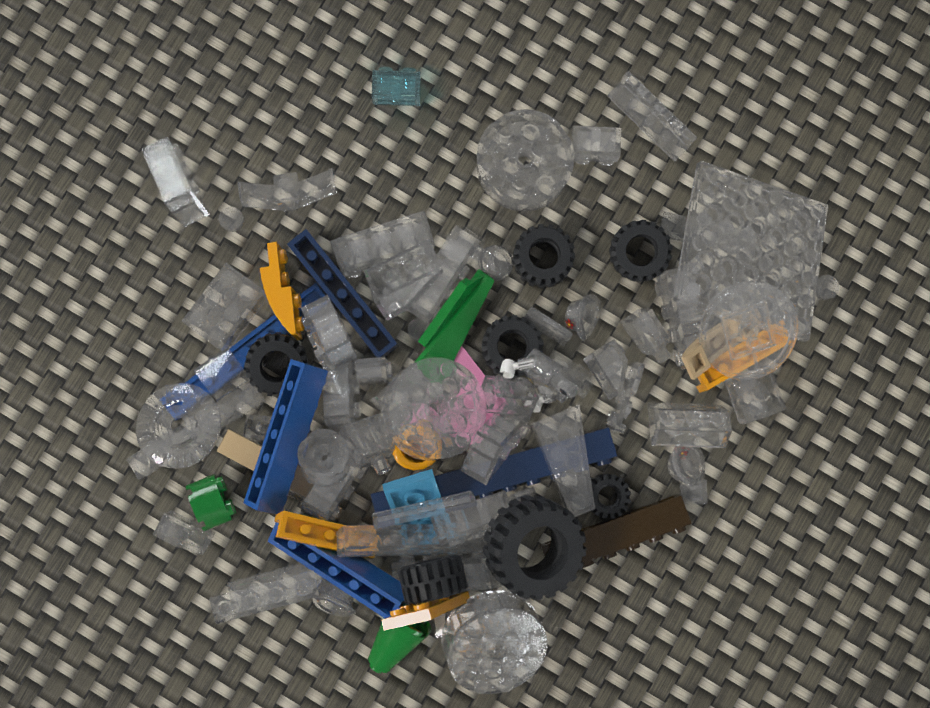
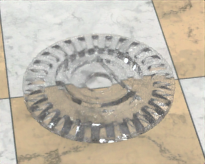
[136,383,221,469]

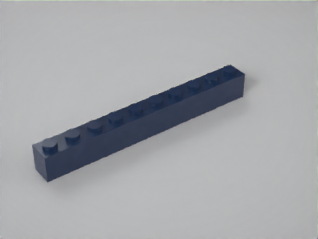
[370,428,617,526]

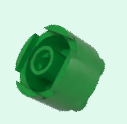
[186,474,237,532]

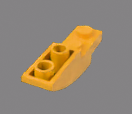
[260,242,304,340]

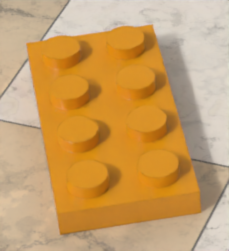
[381,591,470,630]

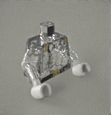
[500,348,578,413]

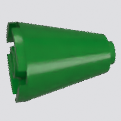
[368,618,432,673]

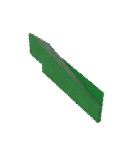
[411,269,494,385]

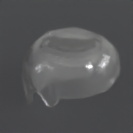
[474,245,514,281]

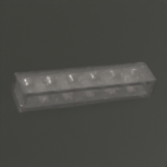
[336,523,491,557]

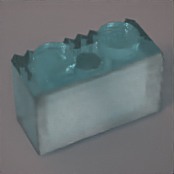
[372,67,421,106]

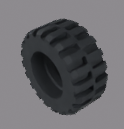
[483,495,587,600]

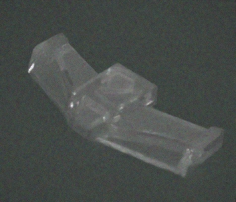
[237,168,337,212]

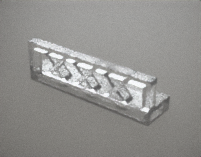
[608,71,697,162]

